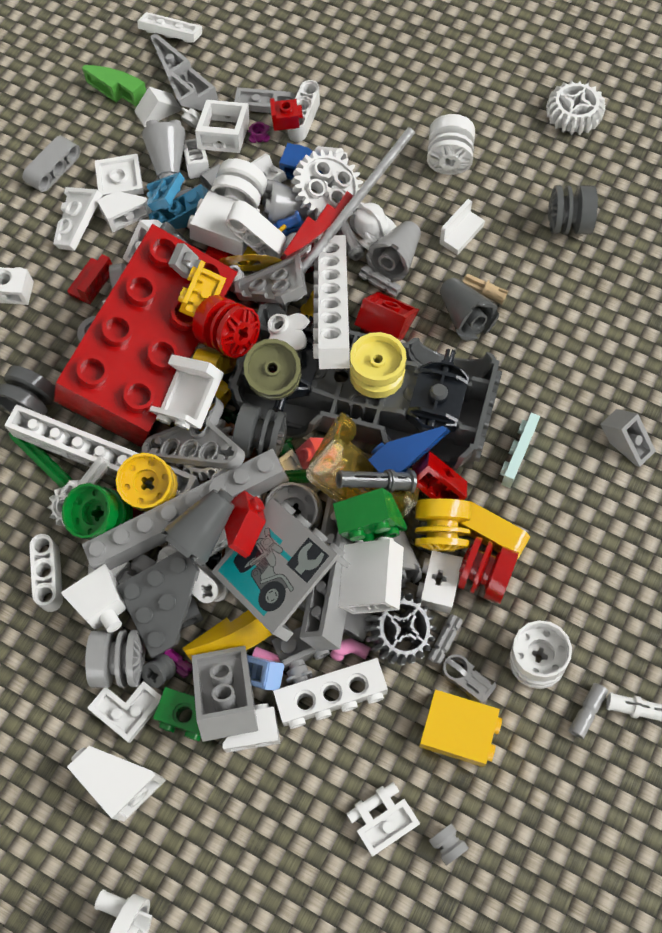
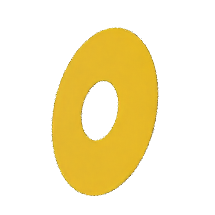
[219,254,282,271]

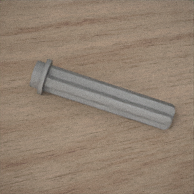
[333,200,365,261]

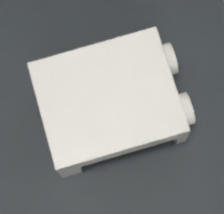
[149,354,224,430]

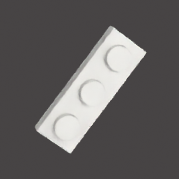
[137,12,202,43]

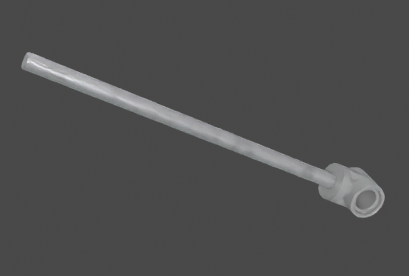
[258,127,415,313]

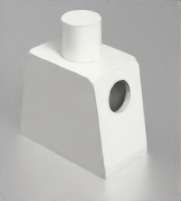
[61,564,126,633]

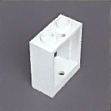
[195,100,250,153]

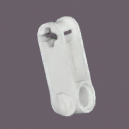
[156,543,228,603]

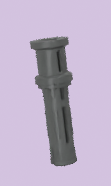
[335,469,417,494]

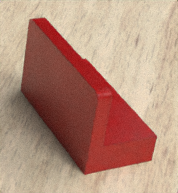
[67,254,112,304]

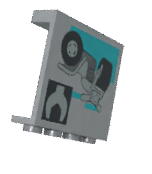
[211,498,350,642]

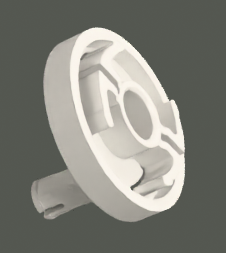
[94,889,152,933]

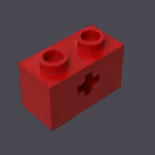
[412,451,467,500]

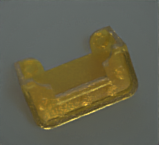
[306,412,419,517]

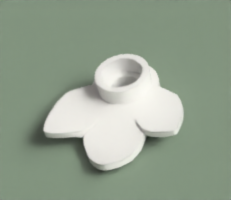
[268,313,310,351]

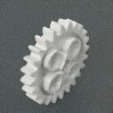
[291,150,363,220]

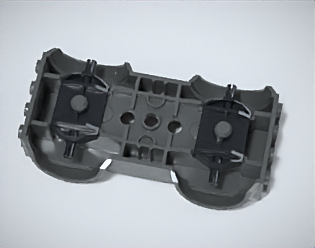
[228,303,502,471]

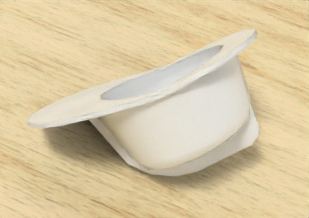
[349,202,396,240]

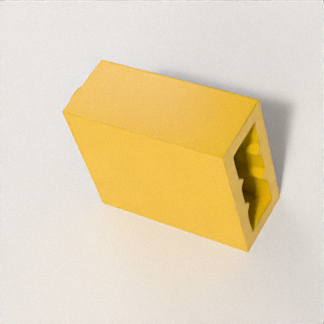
[419,689,502,767]

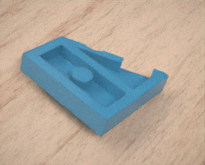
[147,172,185,211]

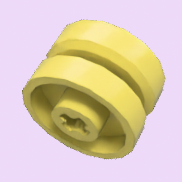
[350,332,407,398]

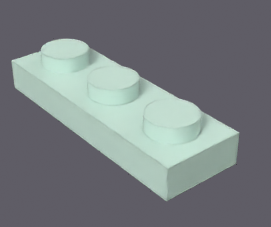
[500,413,540,488]

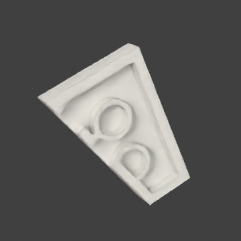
[53,187,102,251]

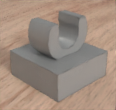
[168,243,201,278]

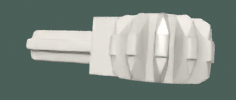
[47,456,110,527]

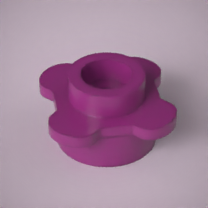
[248,122,270,143]

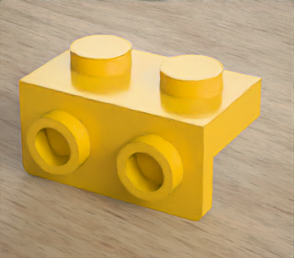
[178,260,226,317]

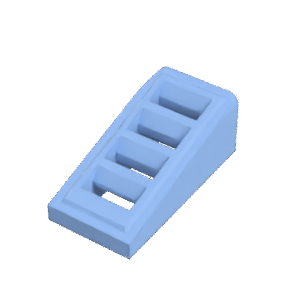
[247,655,284,690]

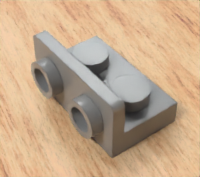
[271,626,330,671]

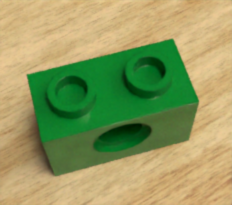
[153,687,201,742]

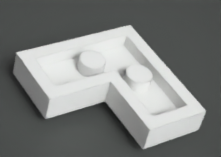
[88,681,161,743]

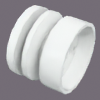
[427,114,475,175]
[509,620,572,689]

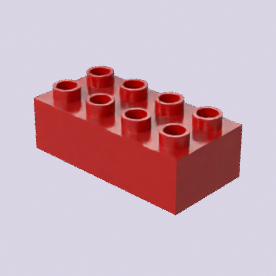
[54,224,238,447]

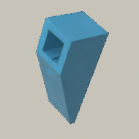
[148,184,209,229]

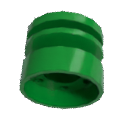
[62,483,133,540]

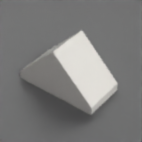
[134,87,181,127]

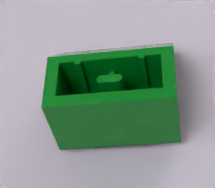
[333,488,407,542]

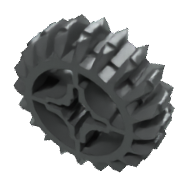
[364,592,437,665]

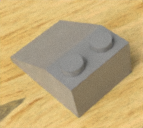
[192,646,258,742]

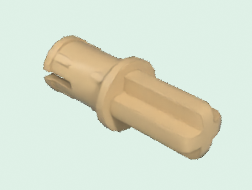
[462,274,509,305]

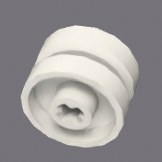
[210,158,267,209]

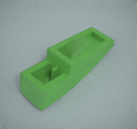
[82,65,146,107]

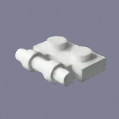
[346,782,420,857]

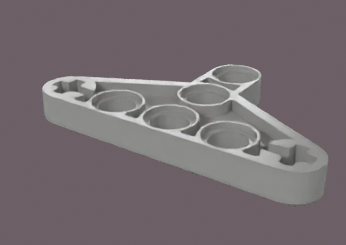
[142,396,245,470]

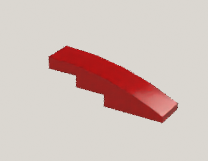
[280,191,354,261]

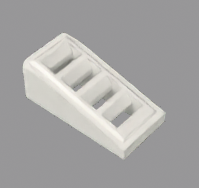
[184,139,209,179]

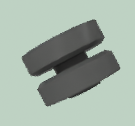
[0,365,55,415]

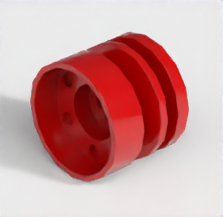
[192,295,260,358]
[457,536,519,604]

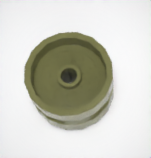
[243,339,301,401]

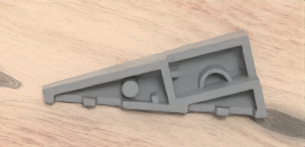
[150,33,219,111]

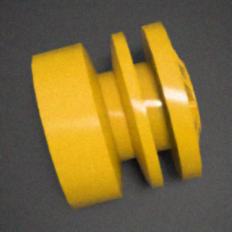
[116,453,178,512]
[414,499,471,552]

